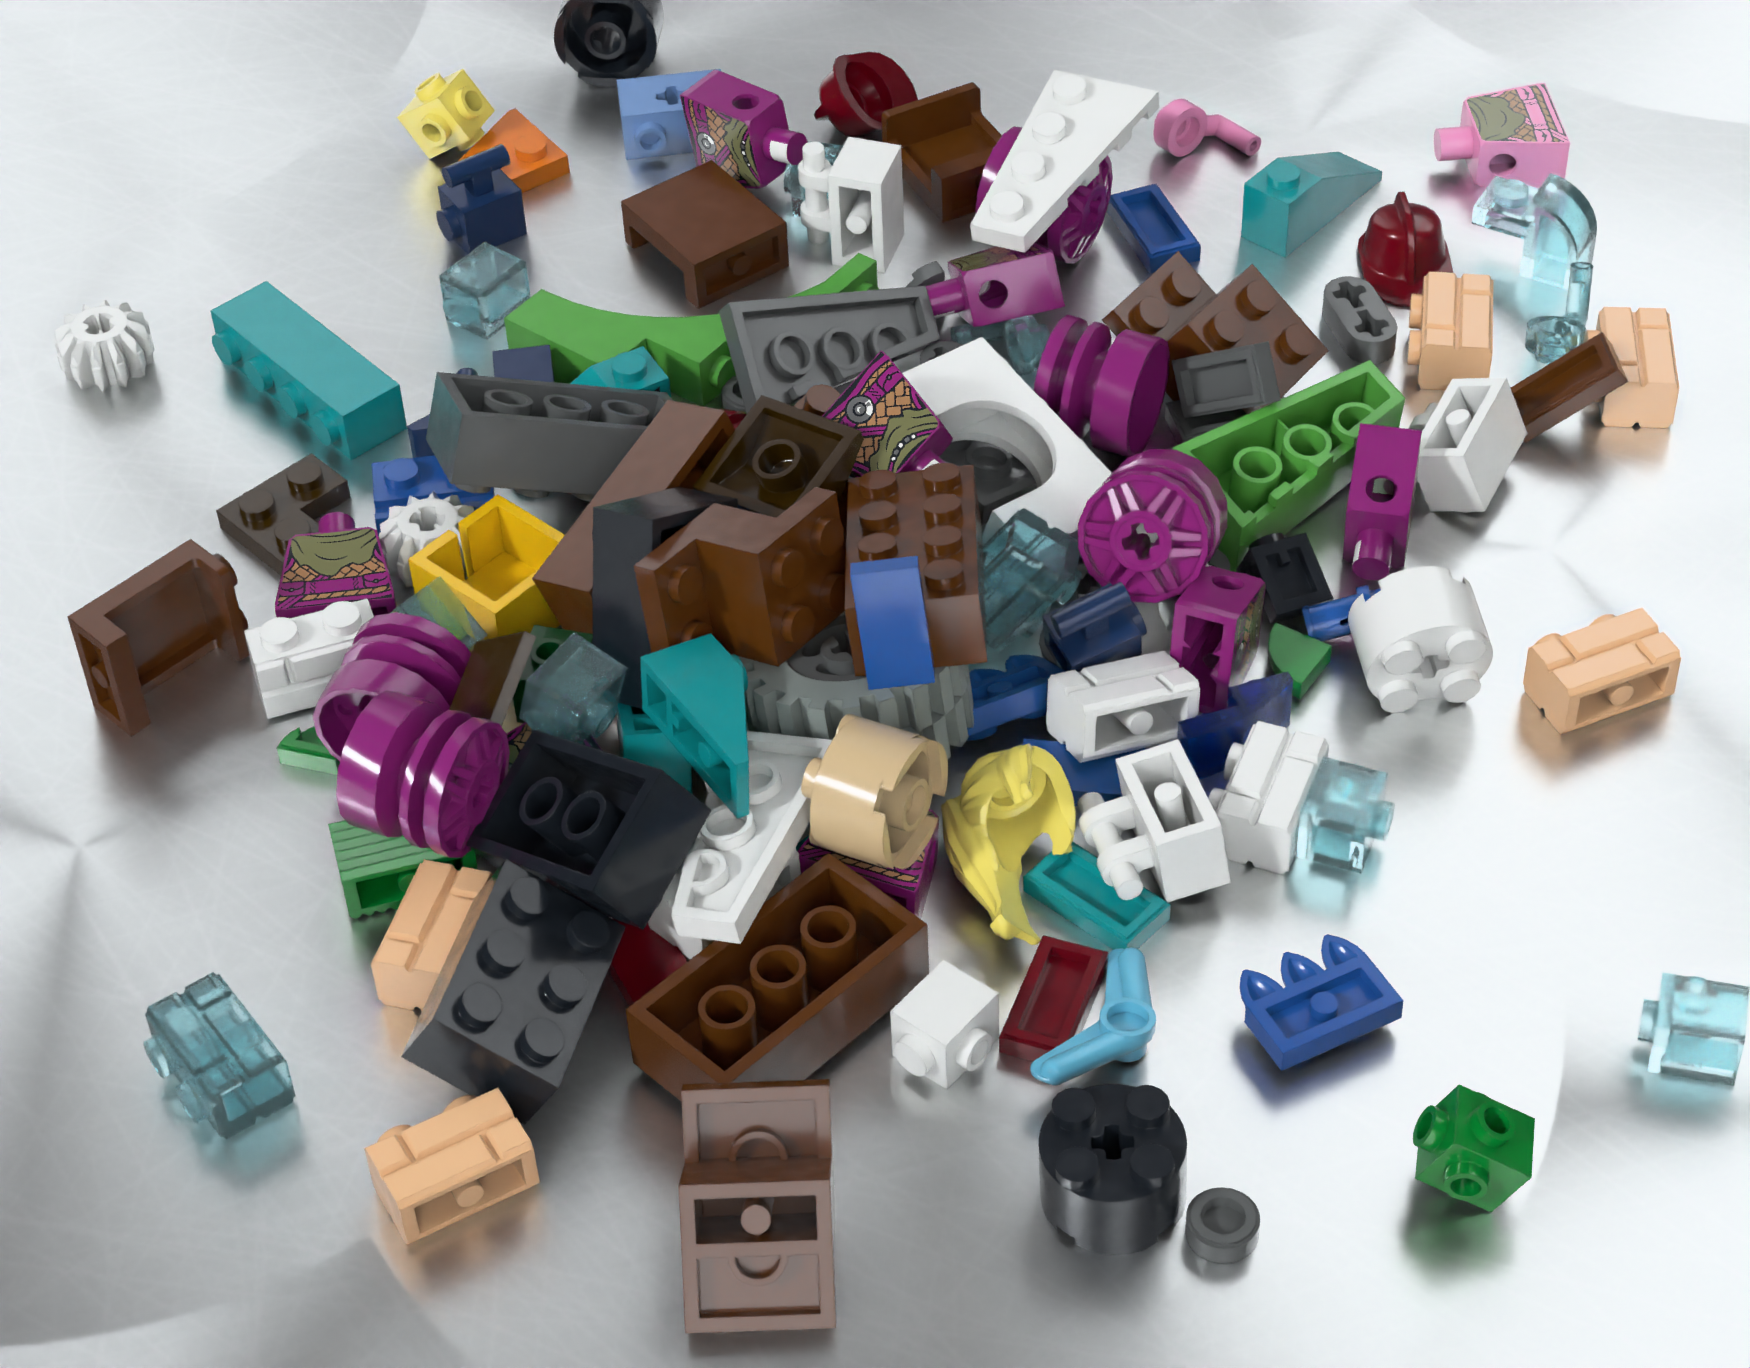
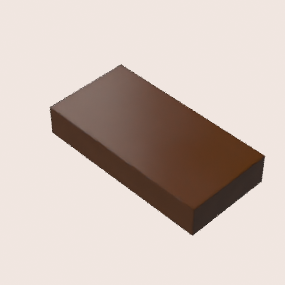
[1511,332,1628,443]

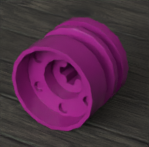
[975,126,1113,264]
[1034,315,1170,457]
[1078,449,1227,603]
[313,612,471,761]
[336,690,510,858]

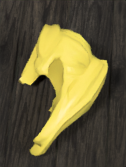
[941,743,1076,945]

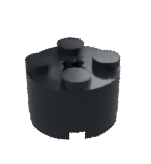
[554,0,664,87]
[1038,1084,1187,1255]

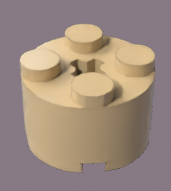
[801,714,948,870]

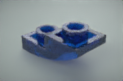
[1177,671,1293,780]

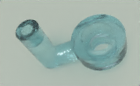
[1525,262,1594,364]
[950,315,1050,376]

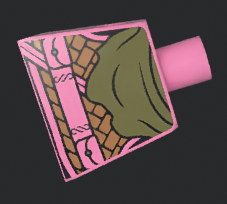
[1434,83,1570,188]

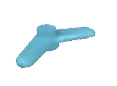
[1030,947,1156,1086]

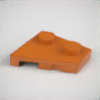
[458,108,570,193]

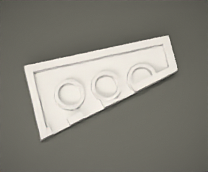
[970,69,1160,253]
[671,731,832,944]

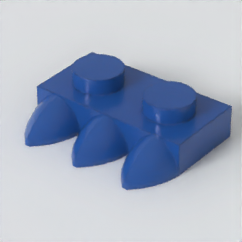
[967,655,1066,740]
[1239,934,1404,1071]

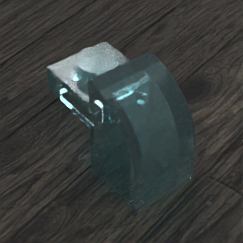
[1472,173,1597,291]

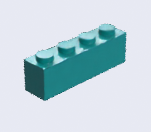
[210,281,407,461]

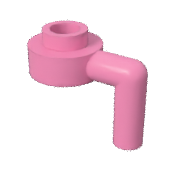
[1153,99,1261,157]

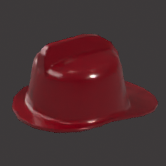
[814,52,918,138]
[1358,191,1453,307]

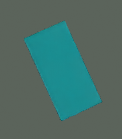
[1023,841,1171,950]

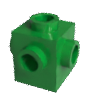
[1412,1084,1535,1212]

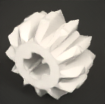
[55,300,154,392]
[379,491,474,588]

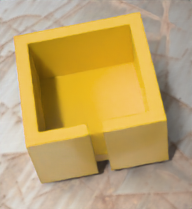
[408,494,565,648]

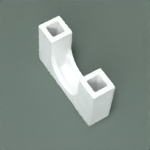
[902,337,1112,592]

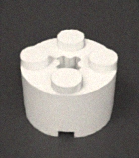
[1348,566,1493,713]

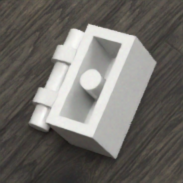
[798,137,904,273]
[1383,377,1527,513]
[1078,739,1231,903]

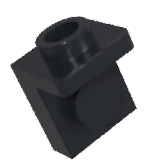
[1236,532,1334,624]

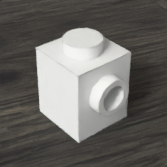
[890,959,999,1090]

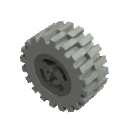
[738,611,974,759]

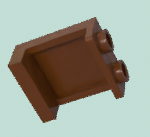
[881,82,1002,223]
[621,160,789,309]
[67,539,250,737]

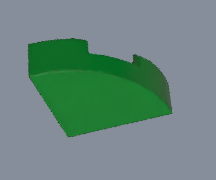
[1267,623,1332,699]
[276,726,340,775]

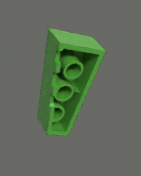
[1172,360,1405,572]

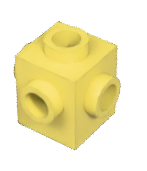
[397,69,495,159]

